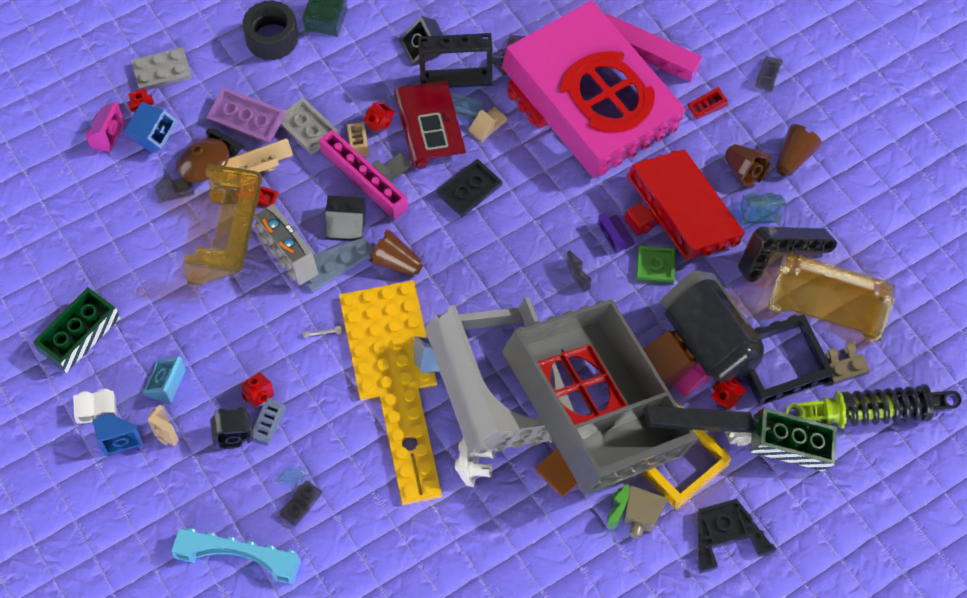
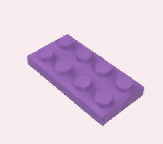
[206,87,286,144]

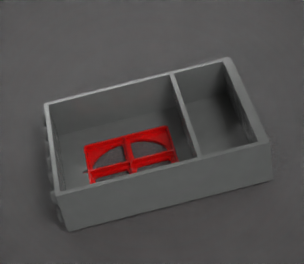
[502,299,698,495]

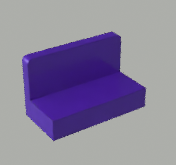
[597,213,635,253]

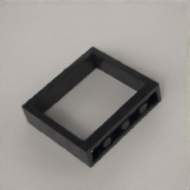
[418,33,493,88]
[745,314,834,406]

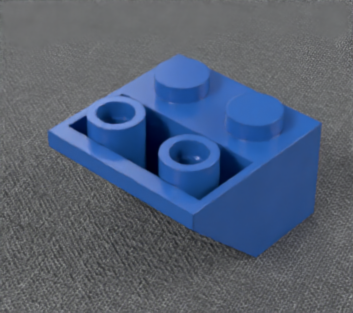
[123,102,178,153]

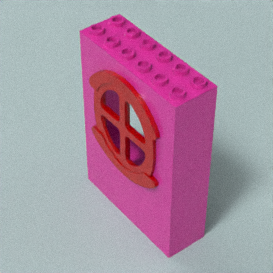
[502,0,685,179]

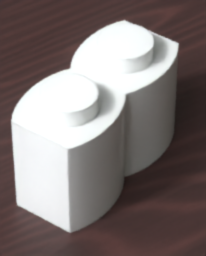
[73,389,117,423]

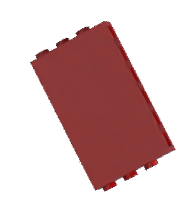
[627,149,745,261]

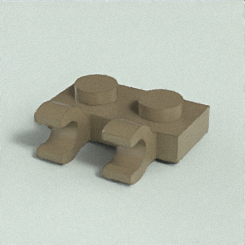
[825,342,870,385]

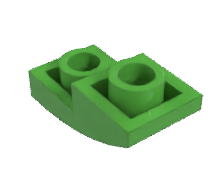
[607,484,630,530]

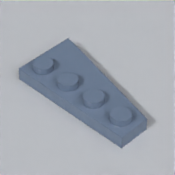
[305,237,374,293]

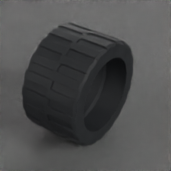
[242,0,298,60]

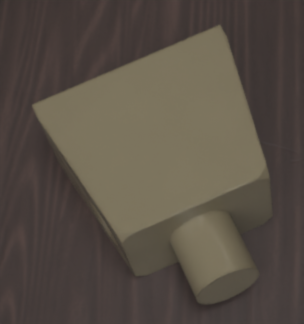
[624,486,668,538]

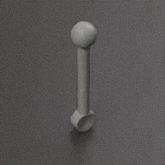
[302,326,342,338]

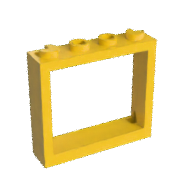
[641,403,731,510]

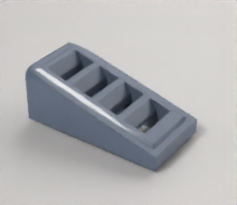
[252,398,286,444]

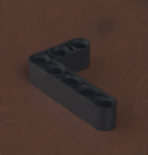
[738,226,837,282]

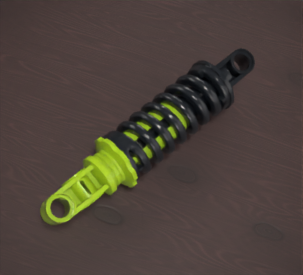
[783,384,962,429]

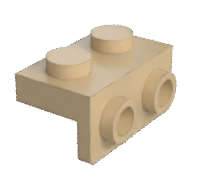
[148,405,179,446]

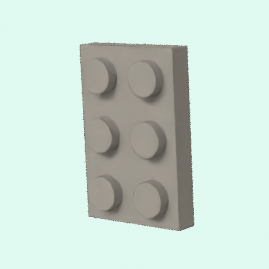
[131,47,192,91]
[280,98,339,156]

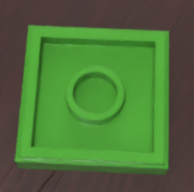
[636,245,676,285]

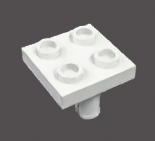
[455,437,496,487]

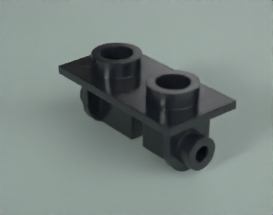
[206,128,244,158]

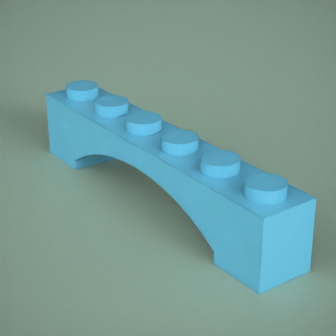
[171,528,300,584]

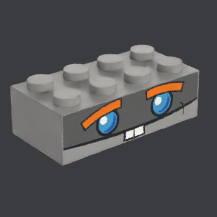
[254,204,319,286]

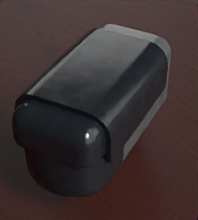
[660,271,764,382]

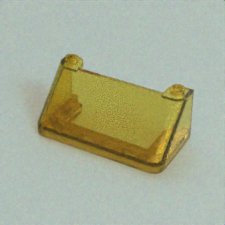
[184,164,262,285]
[767,252,895,342]

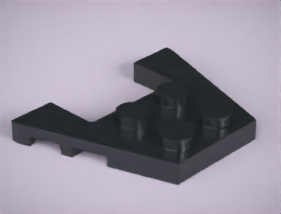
[697,499,777,574]

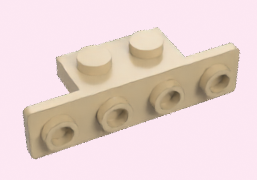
[221,138,293,180]

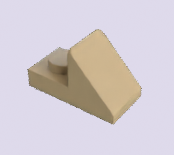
[468,107,507,142]

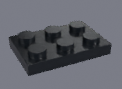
[437,158,503,217]

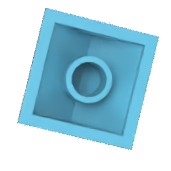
[142,356,186,404]

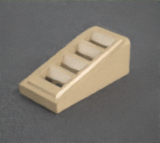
[347,122,369,157]

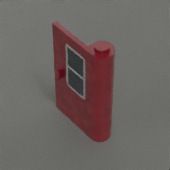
[394,80,466,169]

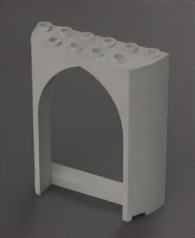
[425,297,575,454]

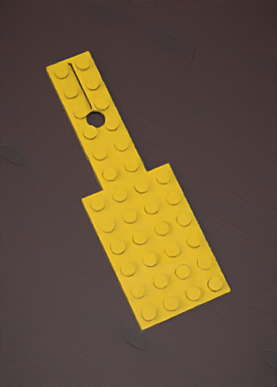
[339,280,442,506]

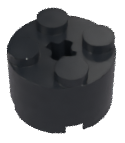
[210,407,253,449]

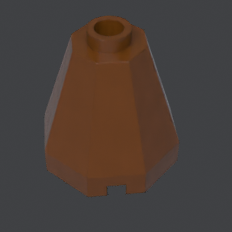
[725,144,771,188]

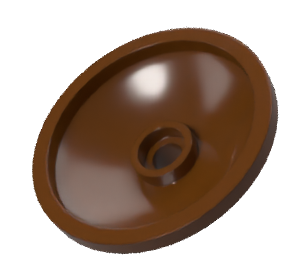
[176,138,229,182]

